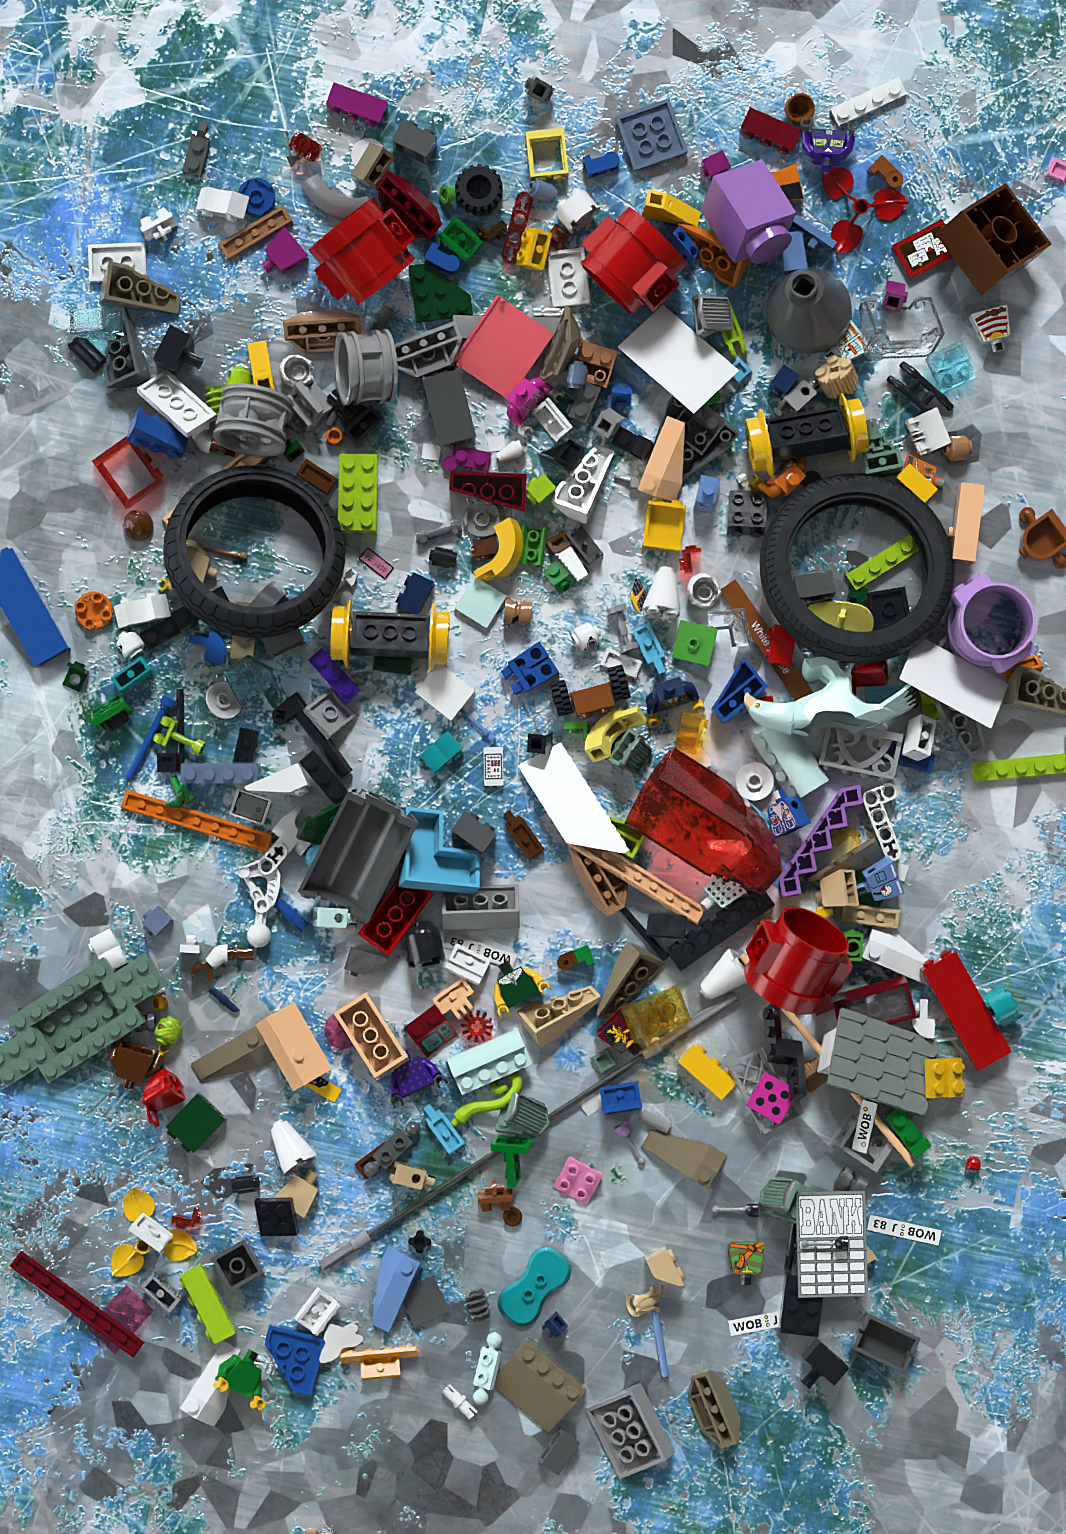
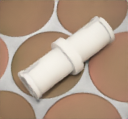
[441,1384,478,1420]

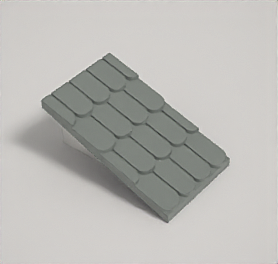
[817,1008,938,1117]

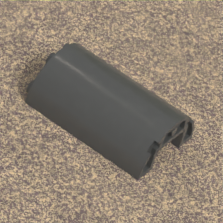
[298,788,418,923]

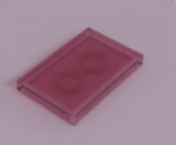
[86,1285,154,1354]

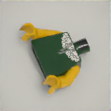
[494,960,552,1019]

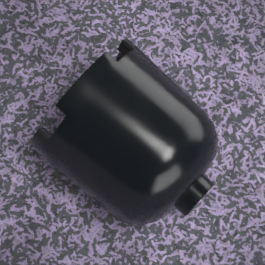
[405,921,446,968]

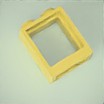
[526,128,569,182]

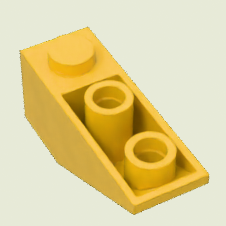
[642,189,701,227]
[247,340,276,390]

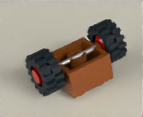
[550,664,631,719]

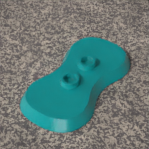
[497,1247,571,1327]

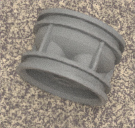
[213,384,294,457]

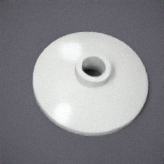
[206,682,242,719]
[735,762,774,800]

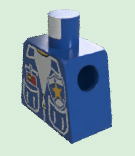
[767,789,811,838]

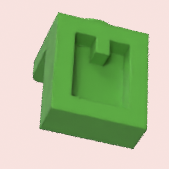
[564,721,591,741]

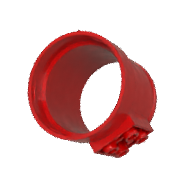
[308,198,415,305]
[580,207,687,315]
[744,907,853,1015]

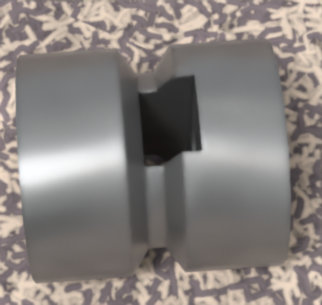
[833,1165,869,1191]

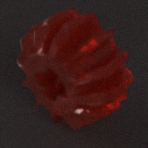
[289,132,322,162]
[461,1010,494,1043]

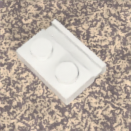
[444,943,491,986]

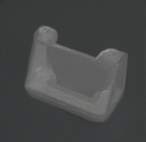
[859,297,945,359]

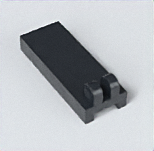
[232,727,259,763]

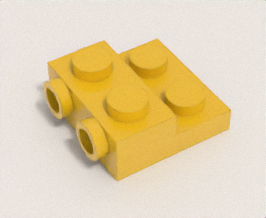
[924,1058,965,1098]

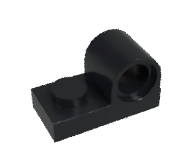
[611,426,654,462]

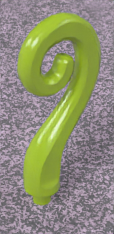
[451,1071,522,1127]

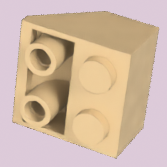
[645,1247,686,1287]

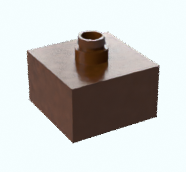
[935,183,1052,296]

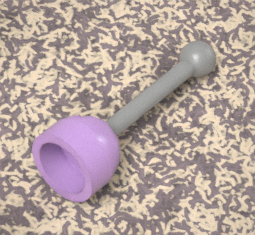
[614,1121,646,1165]

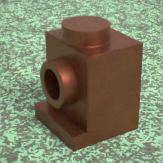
[470,538,498,561]

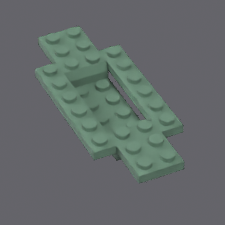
[0,952,168,1088]

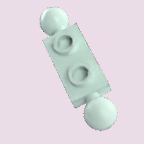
[473,1332,502,1405]

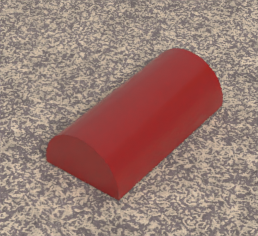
[357,877,434,956]

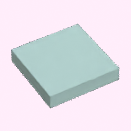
[454,576,507,629]

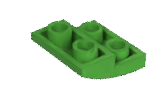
[518,525,548,566]

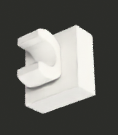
[180,935,201,953]

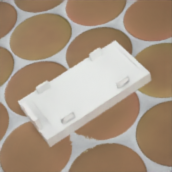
[137,370,217,440]

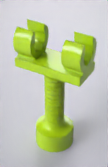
[153,716,206,756]

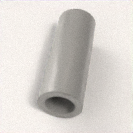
[639,1109,672,1134]

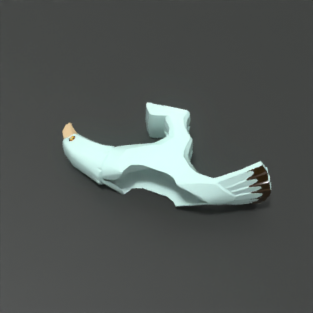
[744,657,922,736]

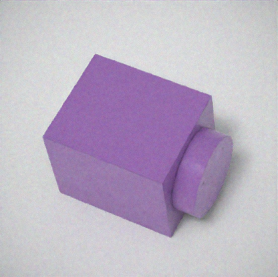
[701,159,796,264]

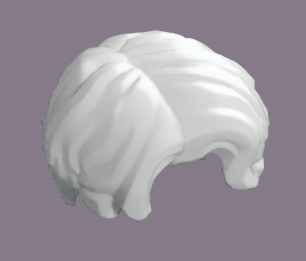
[279,355,314,387]
[687,573,722,609]

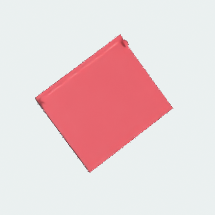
[453,295,554,399]

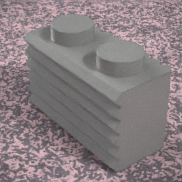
[140,1272,182,1314]

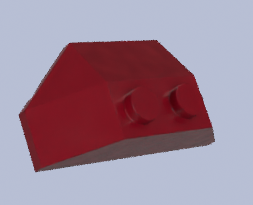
[376,171,442,239]

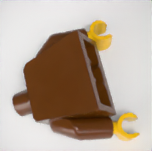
[109,1035,170,1089]

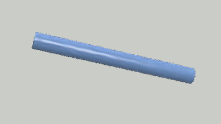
[651,1303,669,1377]

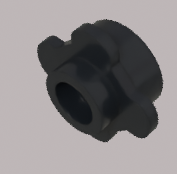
[408,1230,431,1253]

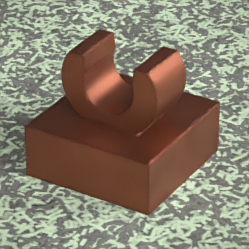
[550,224,571,250]

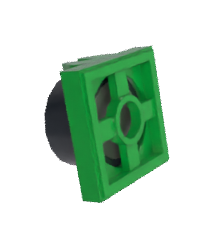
[90,694,133,733]

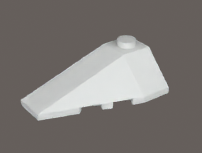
[862,926,929,986]

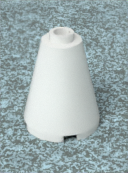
[700,948,747,999]
[270,1120,318,1176]

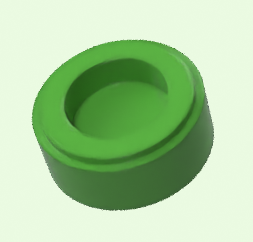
[439,185,456,204]

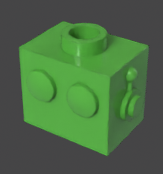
[841,929,864,962]

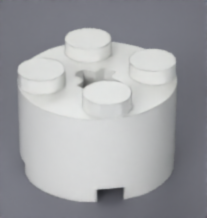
[556,188,600,233]

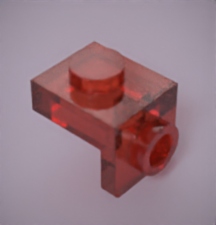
[679,545,701,575]
[171,1206,202,1229]

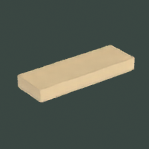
[840,904,901,929]

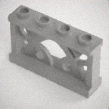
[819,720,904,783]
[836,1098,915,1173]

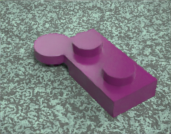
[443,445,491,472]

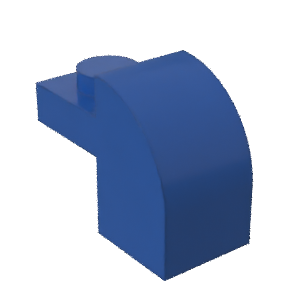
[188,631,227,666]

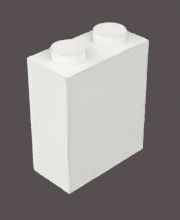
[415,665,475,722]

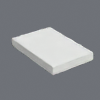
[88,242,147,284]
[547,247,591,308]

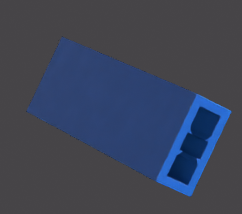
[0,547,71,668]

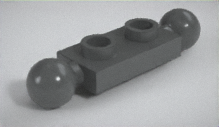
[364,1121,421,1177]

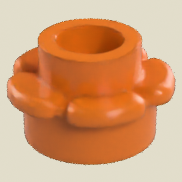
[325,427,344,446]

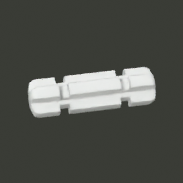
[533,308,564,318]

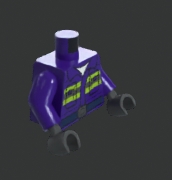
[799,117,859,172]

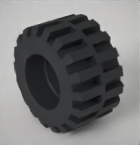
[455,164,503,216]

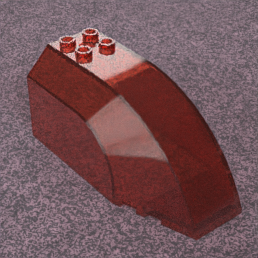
[624,747,783,895]

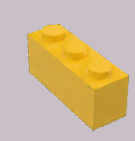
[678,1044,736,1100]

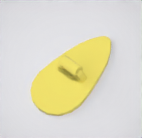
[808,601,874,632]

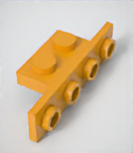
[340,1345,419,1381]

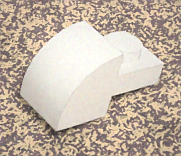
[910,999,935,1038]

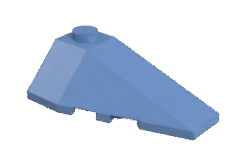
[372,1245,423,1333]

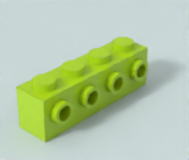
[179,1263,237,1344]

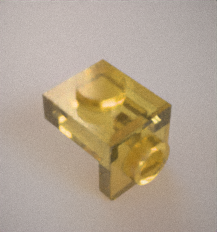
[831,827,862,847]

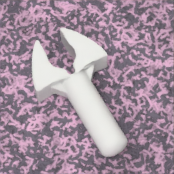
[336,567,357,592]

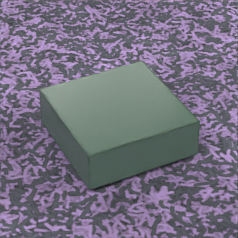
[591,1048,617,1074]

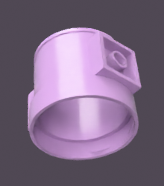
[945,572,1037,674]

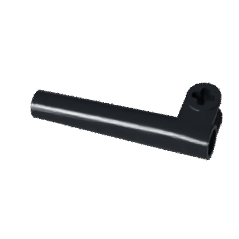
[272,692,353,779]

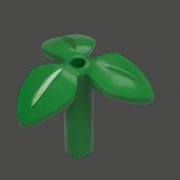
[165,776,197,808]

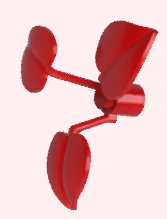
[822,166,909,254]

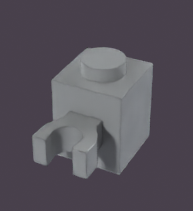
[591,408,625,446]

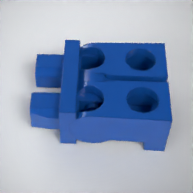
[501,641,559,695]

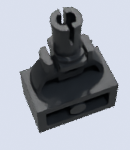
[327,389,385,449]

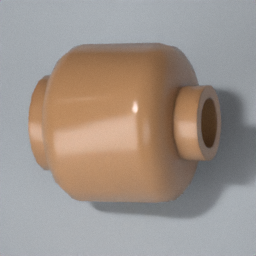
[943,436,973,461]

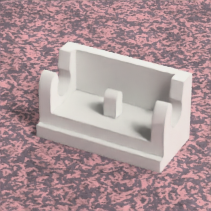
[532,397,573,443]

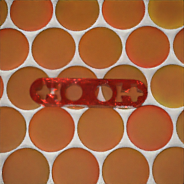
[501,192,533,265]

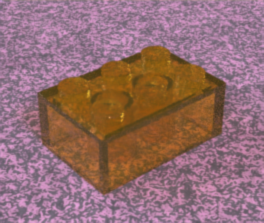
[621,984,691,1043]

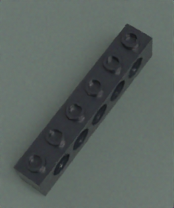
[667,885,775,971]

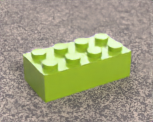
[338,454,379,533]

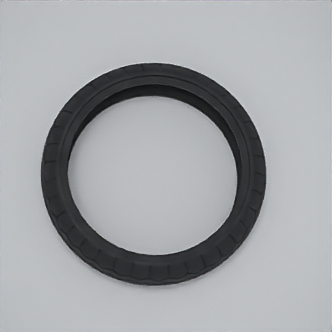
[163,465,346,638]

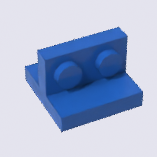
[599,1081,642,1115]

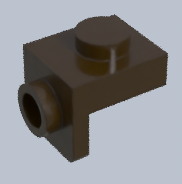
[477,220,507,244]

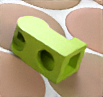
[920,690,941,721]

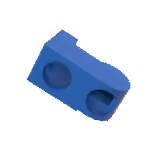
[582,151,619,178]
[665,226,699,265]
[424,241,460,274]

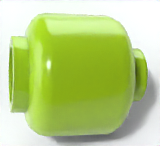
[226,366,252,386]

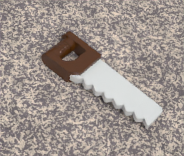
[546,530,588,582]

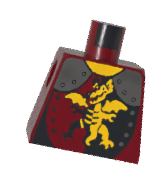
[595,1008,642,1056]

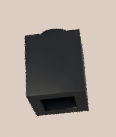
[527,729,553,754]

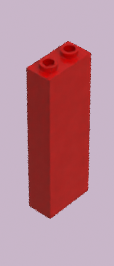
[920,949,1012,1071]

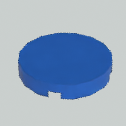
[238,178,276,216]

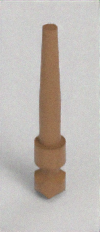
[202,547,247,560]

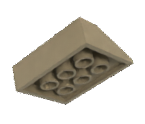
[494,1338,586,1432]

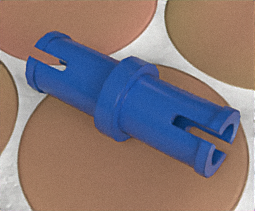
[273,898,310,933]

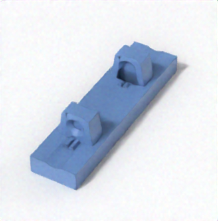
[791,214,836,250]

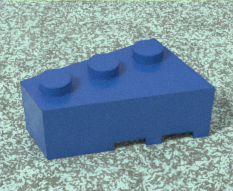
[126,407,188,458]
[711,657,768,724]

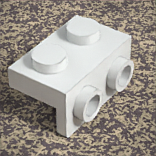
[294,1287,340,1336]

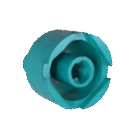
[983,983,1024,1027]

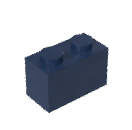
[768,364,800,399]
[395,572,435,614]

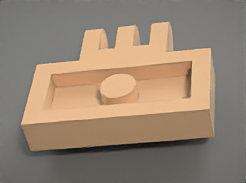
[432,978,475,1020]

